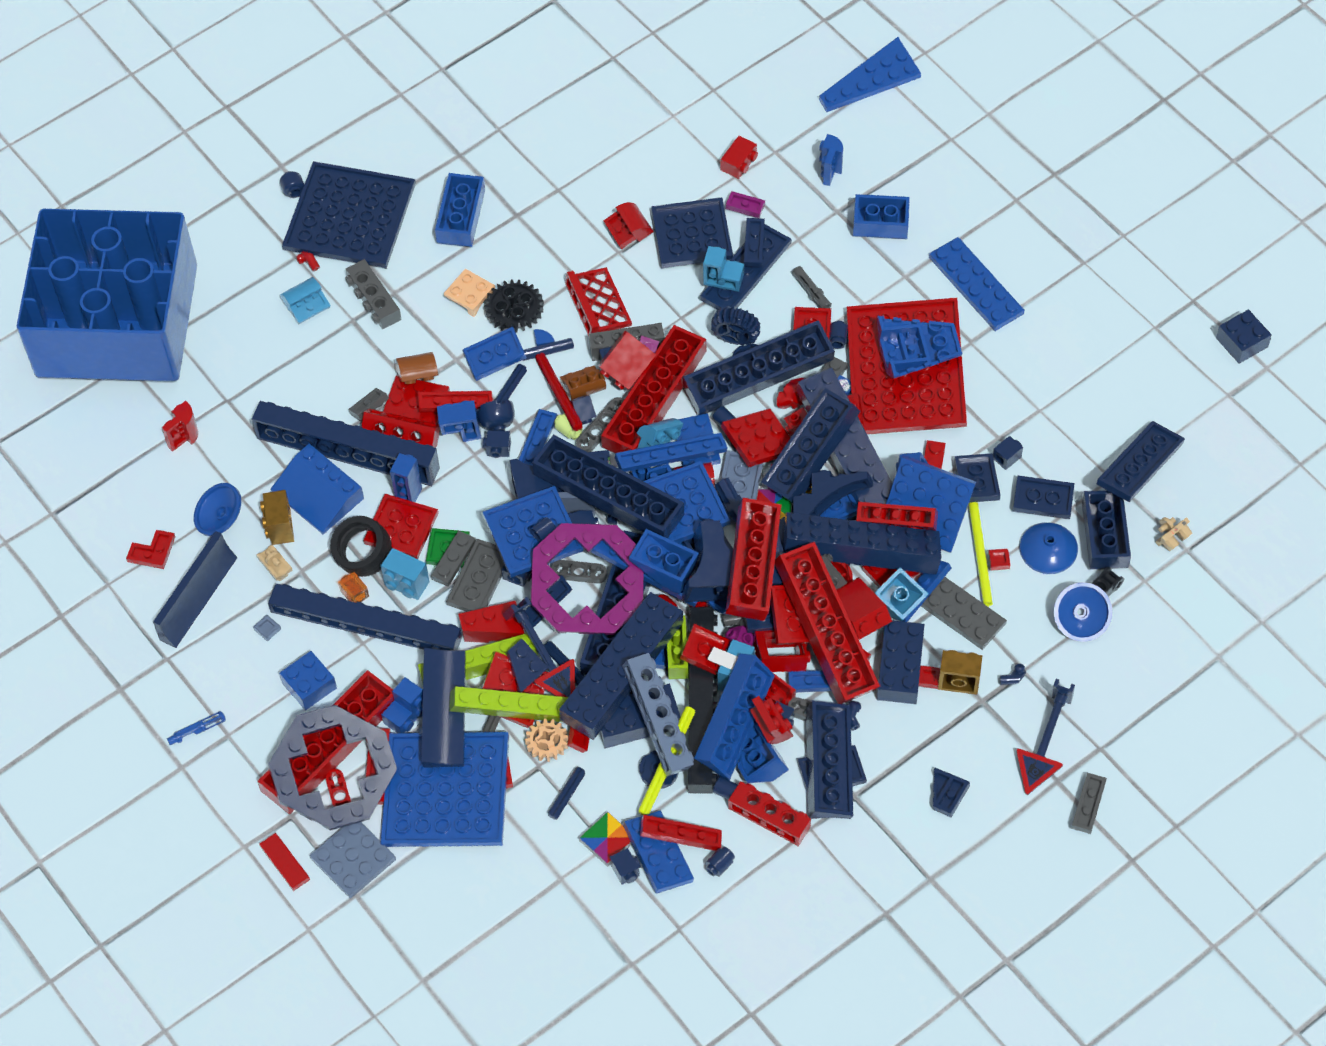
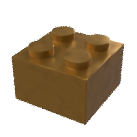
[260,490,295,545]
[938,650,983,695]

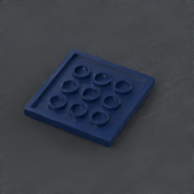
[651,197,733,268]

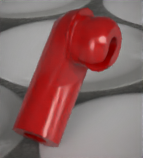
[296,251,320,272]

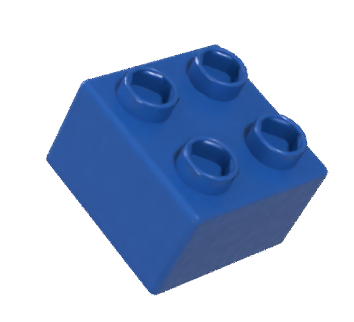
[16,208,197,381]

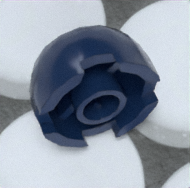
[477,400,515,431]

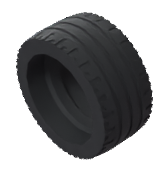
[330,515,392,577]

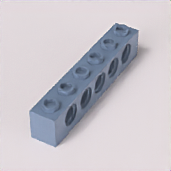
[622,653,694,777]

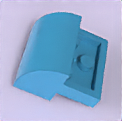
[280,277,331,324]
[637,418,683,449]

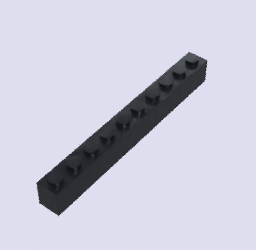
[688,607,718,793]

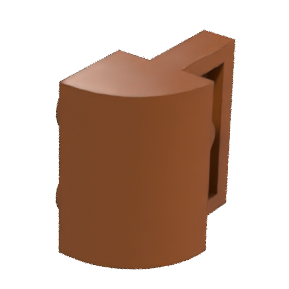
[395,352,438,384]
[560,365,606,400]

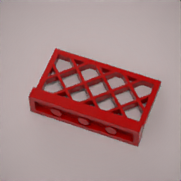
[565,267,632,336]

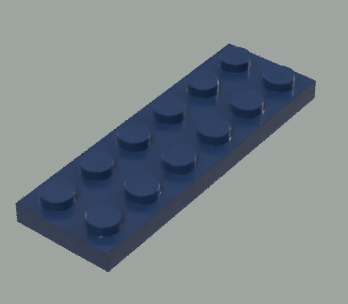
[700,224,792,310]
[1096,421,1185,503]

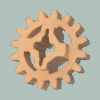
[525,719,568,762]

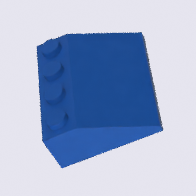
[271,444,364,535]

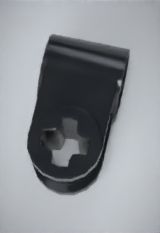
[1092,566,1125,597]

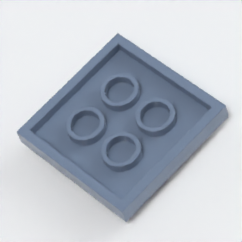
[309,822,396,899]

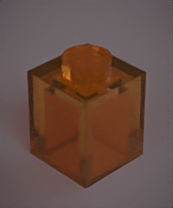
[338,572,369,602]

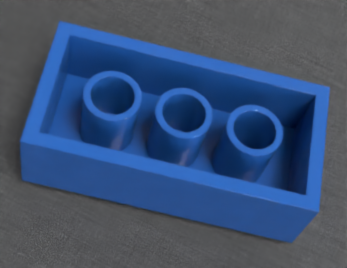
[435,173,485,247]

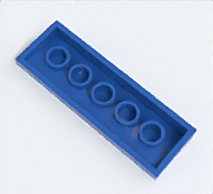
[694,653,775,780]

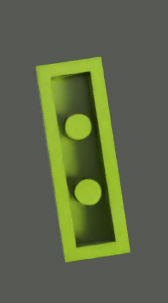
[667,615,688,679]

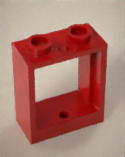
[753,630,811,672]

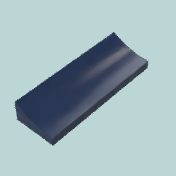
[761,388,861,504]
[153,531,238,648]
[421,648,466,768]
[806,700,853,819]

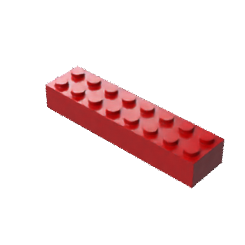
[601,325,707,454]
[775,542,880,704]
[257,670,394,815]

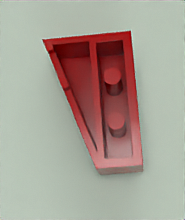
[458,600,524,643]

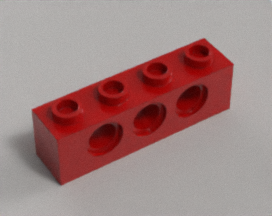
[361,408,440,448]
[856,502,938,531]
[728,781,811,847]

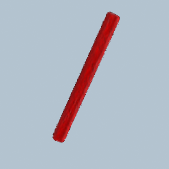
[536,353,583,431]

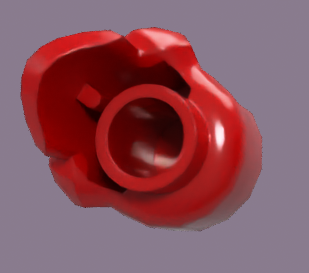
[777,378,804,409]

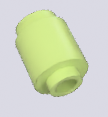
[554,414,583,440]

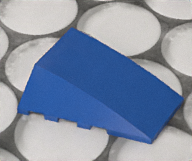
[877,316,962,379]

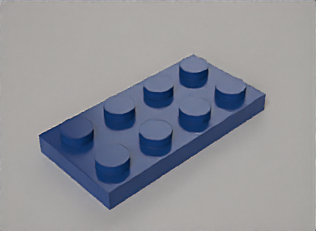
[623,810,694,894]

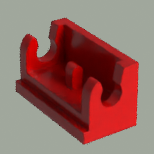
[765,671,796,706]

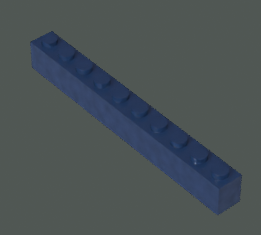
[268,584,462,651]

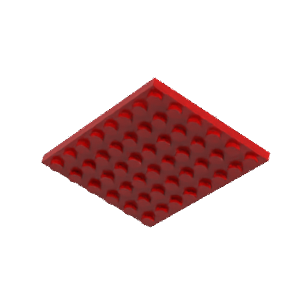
[847,297,967,434]

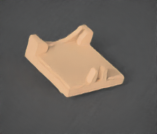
[444,269,495,317]

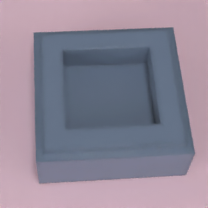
[253,615,281,641]

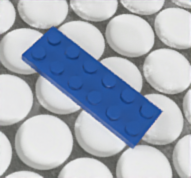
[929,237,1025,331]

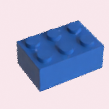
[853,194,910,239]

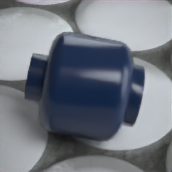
[279,171,304,198]

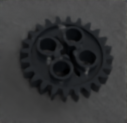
[484,279,544,333]

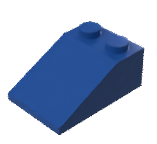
[629,529,699,594]

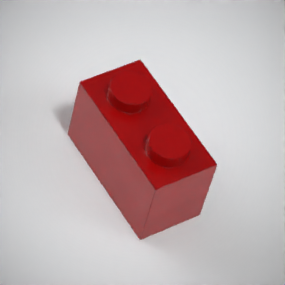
[720,136,758,179]

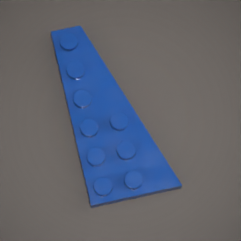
[819,37,921,112]

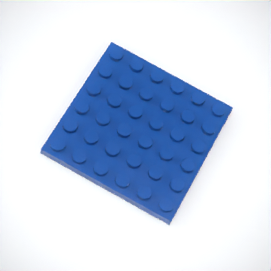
[381,732,509,847]

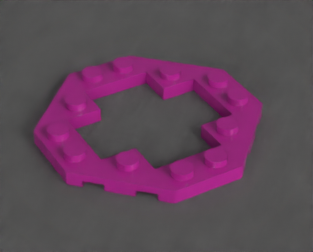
[531,523,644,635]

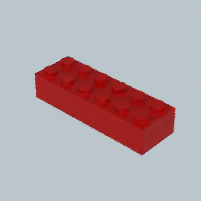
[725,498,781,621]

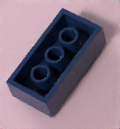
[1082,490,1131,570]
[877,620,925,704]
[600,683,681,749]

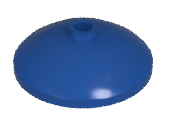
[194,483,241,536]
[1020,522,1078,574]
[1053,582,1112,642]

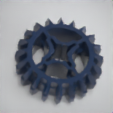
[711,306,761,345]

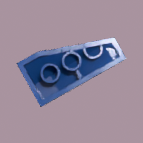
[737,720,789,783]

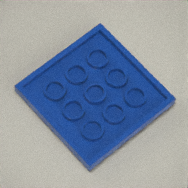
[886,455,976,553]
[644,461,731,543]
[483,486,583,578]

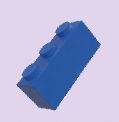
[390,453,422,502]

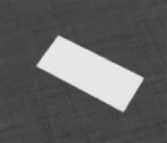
[707,647,738,670]

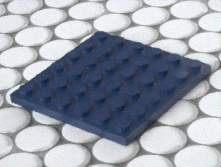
[282,161,416,268]

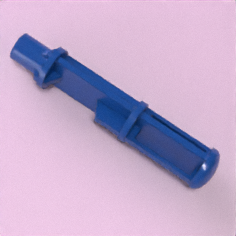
[167,711,226,745]

